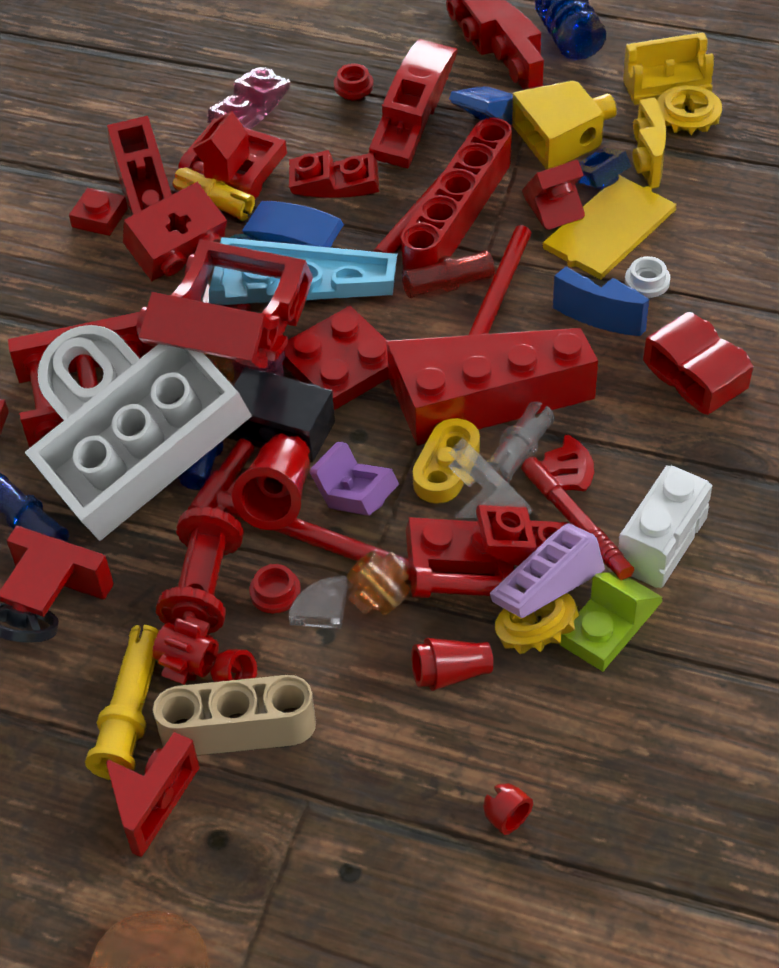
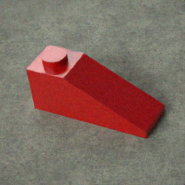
[107,115,172,216]

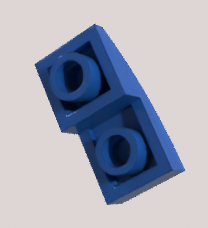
[242,201,344,248]
[553,266,649,336]

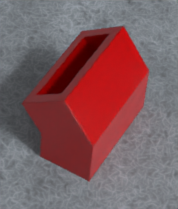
[192,111,249,183]

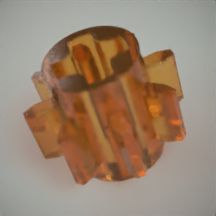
[346,551,410,615]

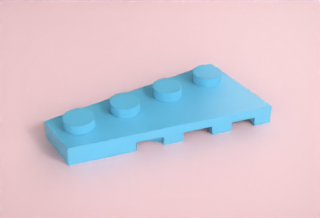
[209,237,397,305]

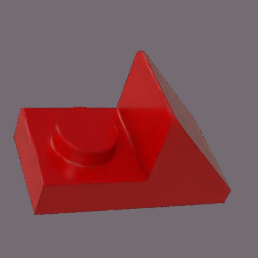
[522,159,585,230]
[106,732,200,858]

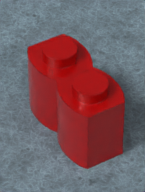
[643,312,754,415]

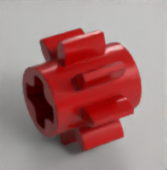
[153,615,219,685]

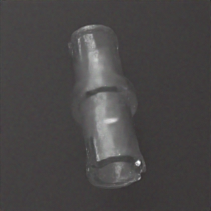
[482,402,555,487]

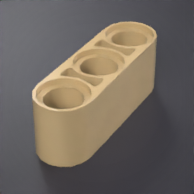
[153,675,316,755]

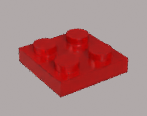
[278,306,389,410]

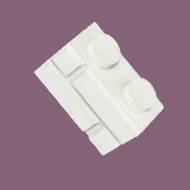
[618,465,712,588]

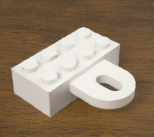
[25,325,252,541]

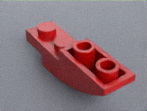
[446,0,544,90]
[369,39,458,169]

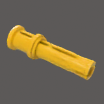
[85,625,159,780]

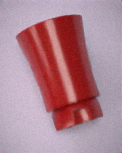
[232,434,310,530]

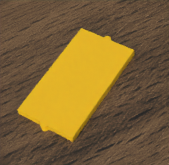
[543,175,676,280]

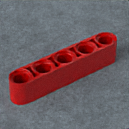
[401,118,512,282]

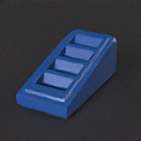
[449,86,513,125]

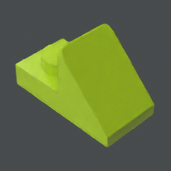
[560,572,662,672]

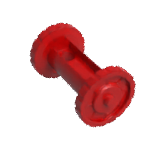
[156,507,244,634]

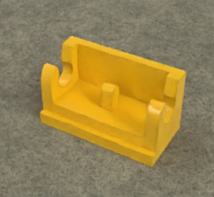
[623,32,714,105]

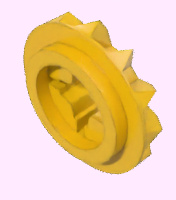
[657,85,722,135]
[495,593,579,654]

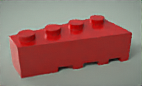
[387,328,598,446]

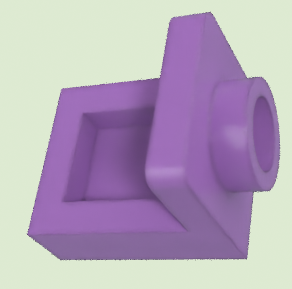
[310,442,399,516]

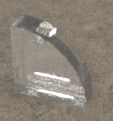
[289,576,348,629]

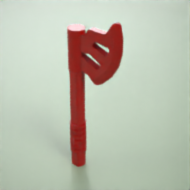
[521,435,634,580]

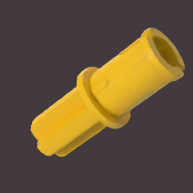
[173,168,255,221]

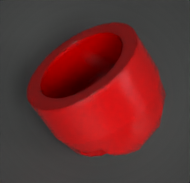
[210,649,257,682]
[483,783,534,835]

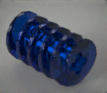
[535,0,607,60]

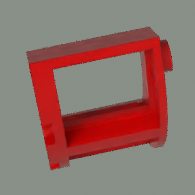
[136,239,313,368]

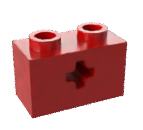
[123,182,227,281]

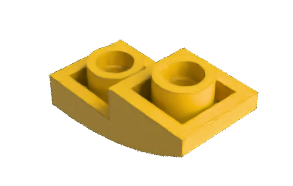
[632,97,666,189]

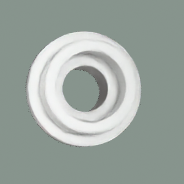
[625,256,670,298]

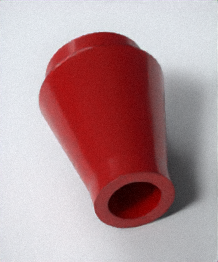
[411,638,493,691]

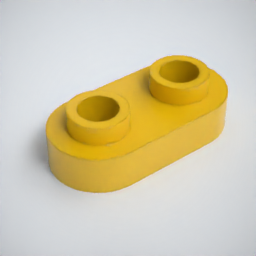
[413,418,480,503]

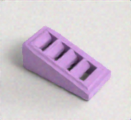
[490,523,605,618]

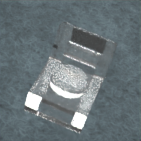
[448,437,534,518]

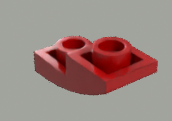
[289,150,380,198]
[476,505,568,566]

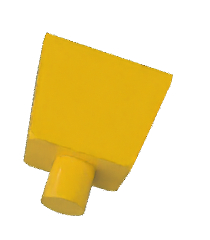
[512,81,617,170]

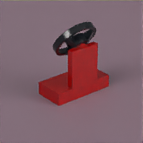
[0,526,114,643]

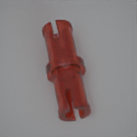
[402,250,495,298]

